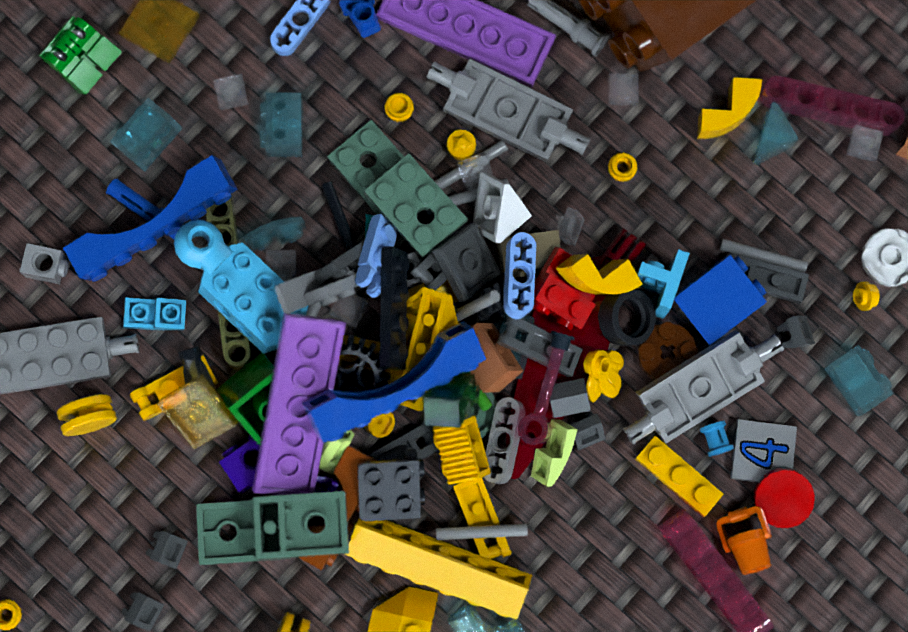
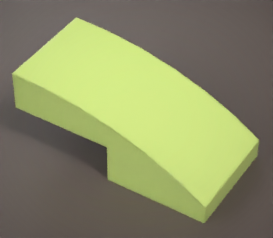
[531,420,577,487]

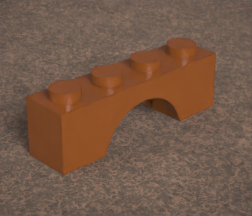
[298,445,379,570]

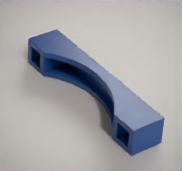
[63,155,238,282]
[302,321,487,443]

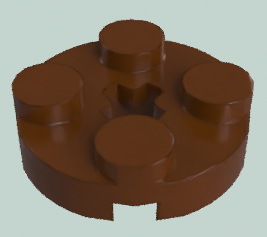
[638,322,698,380]

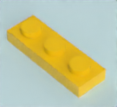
[635,436,724,518]

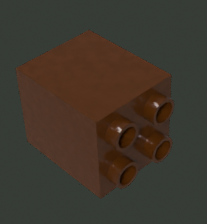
[578,0,756,72]

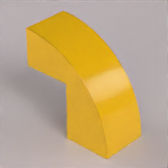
[697,77,762,139]
[556,254,643,294]

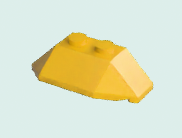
[385,287,458,411]
[368,587,438,632]

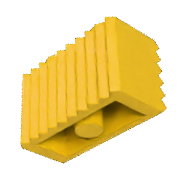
[433,415,491,485]

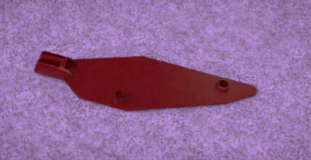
[506,228,646,479]

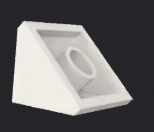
[473,172,532,243]

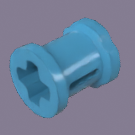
[700,420,734,457]

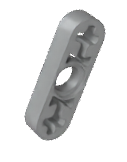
[484,397,525,484]

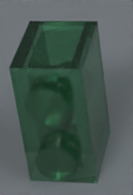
[423,373,480,428]

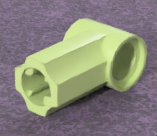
[319,429,355,475]

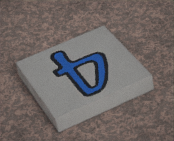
[730,419,797,483]

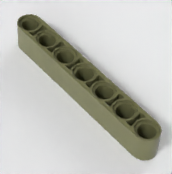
[206,193,253,370]

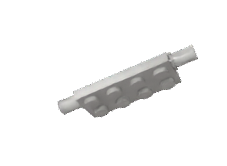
[427,59,591,163]
[0,317,139,395]
[623,330,784,445]

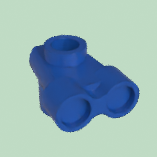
[339,0,381,38]

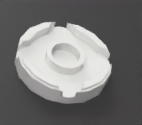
[861,228,908,287]

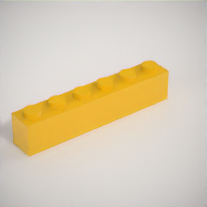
[345,517,532,619]

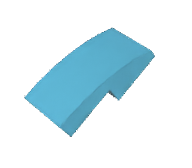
[123,297,186,330]

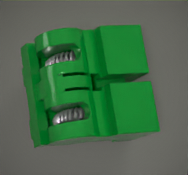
[38,15,122,95]

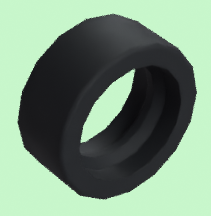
[598,289,656,346]

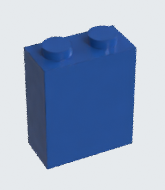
[674,254,767,346]

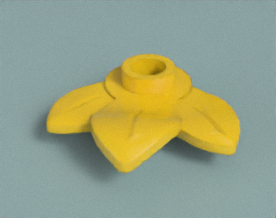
[584,349,624,403]

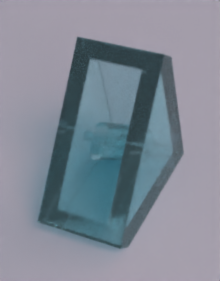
[752,102,799,165]

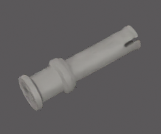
[527,0,610,57]

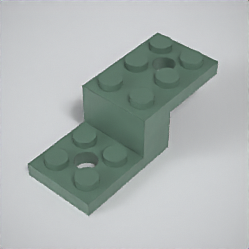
[327,120,468,259]
[196,491,349,565]

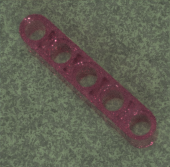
[760,76,905,136]
[659,508,774,632]

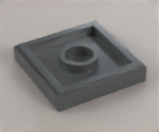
[432,222,501,303]

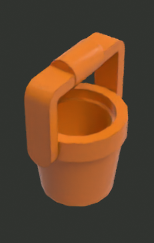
[716,506,772,575]

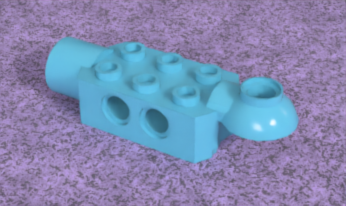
[174,220,308,354]

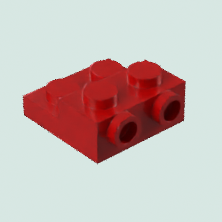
[533,247,596,331]

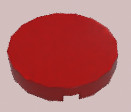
[754,468,815,528]

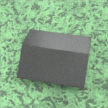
[547,378,591,418]

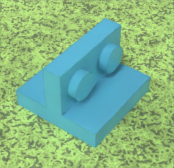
[636,249,690,319]

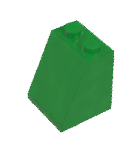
[216,352,274,446]

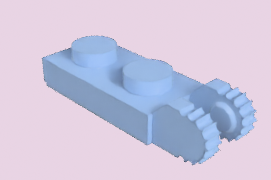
[355,214,398,298]

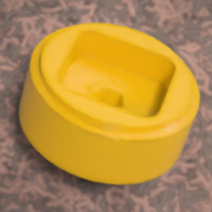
[447,130,476,160]
[364,412,395,438]

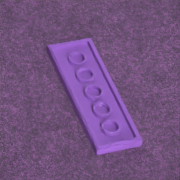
[376,0,556,88]
[252,313,346,496]

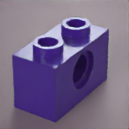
[219,435,260,494]

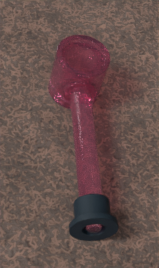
[518,331,575,445]

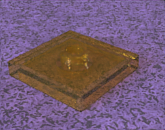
[119,0,199,64]
[157,375,239,449]

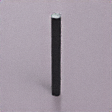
[321,182,368,293]

